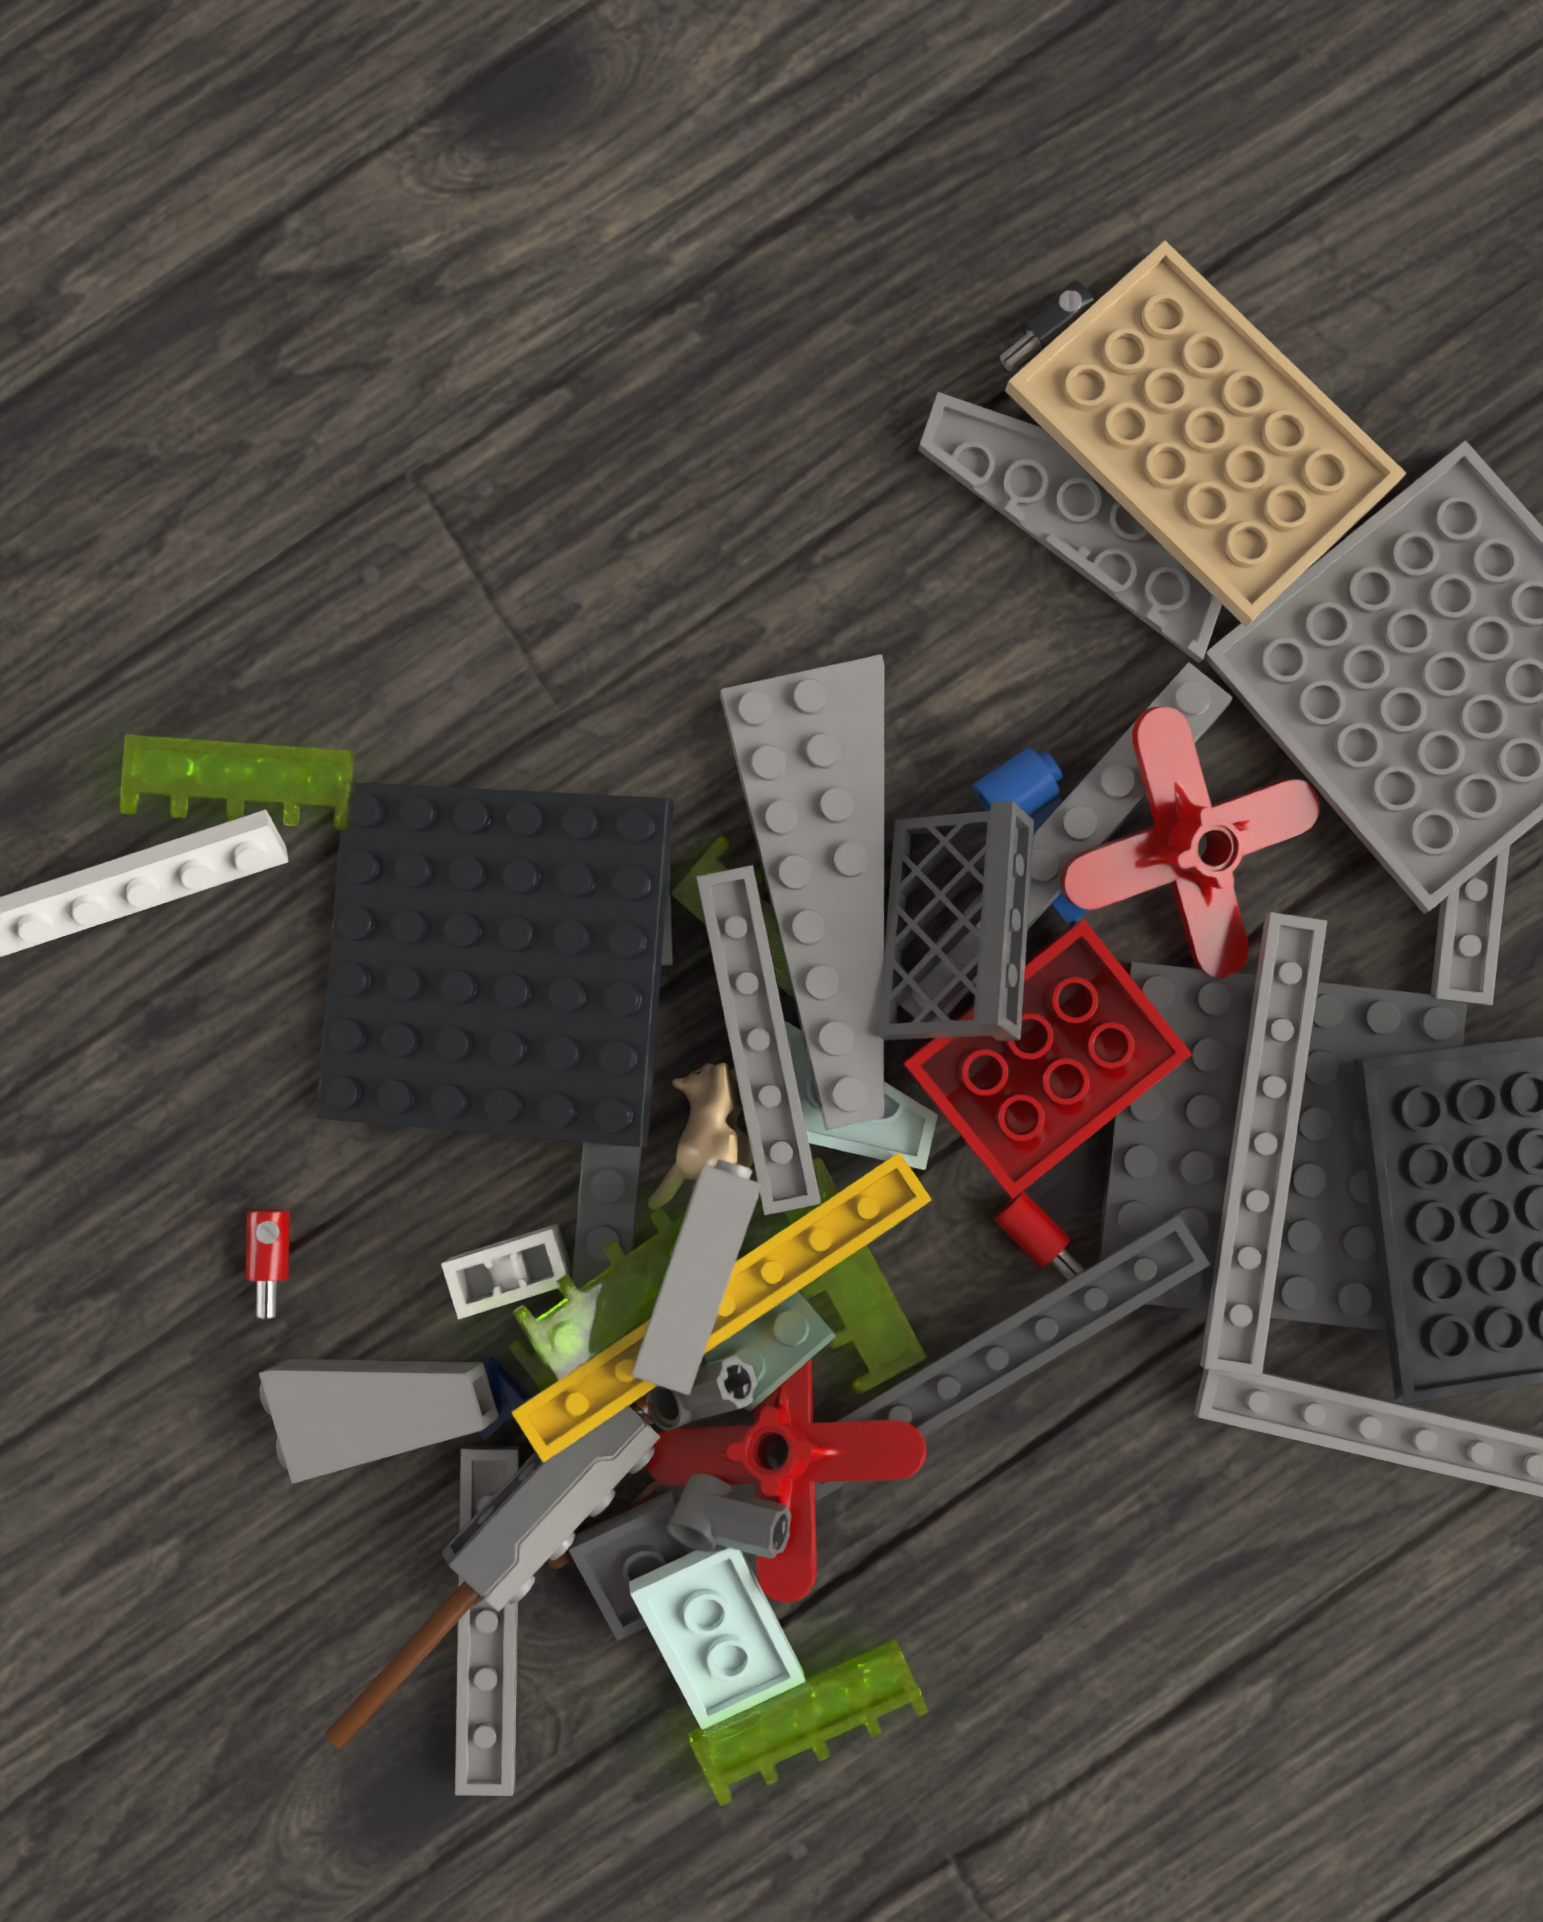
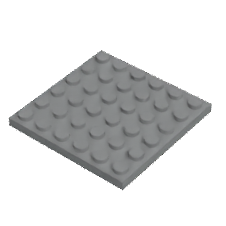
[1204,440,1543,914]

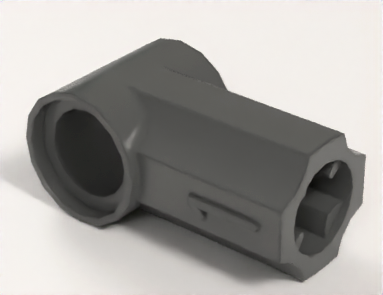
[646,1355,758,1430]
[667,1473,792,1559]

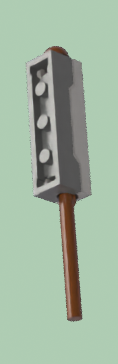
[324,1394,660,1750]

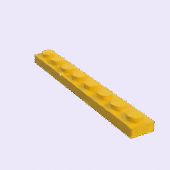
[511,1152,932,1462]

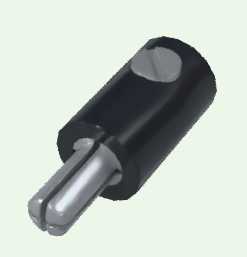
[1000,281,1096,371]

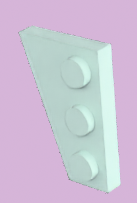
[785,1021,938,1170]

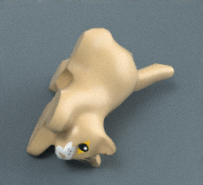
[648,1063,753,1210]

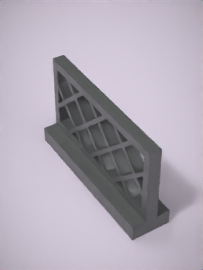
[877,801,1034,1041]

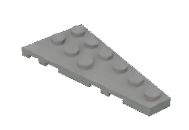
[918,392,1222,663]

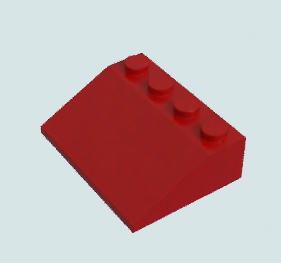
[899,919,1192,1199]

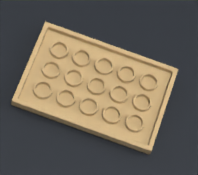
[1005,241,1406,627]

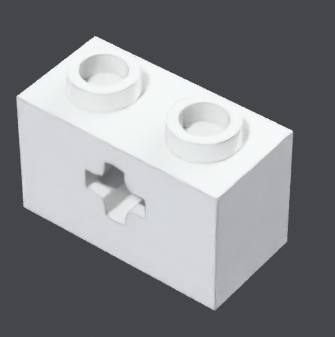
[441,1224,573,1319]

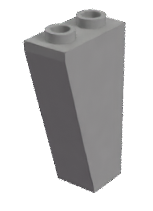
[631,1160,762,1395]
[259,1359,499,1484]

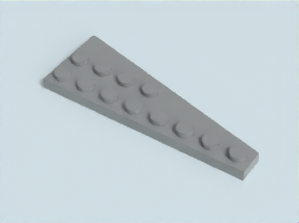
[720,654,884,1131]

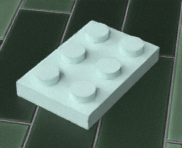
[629,1544,806,1730]

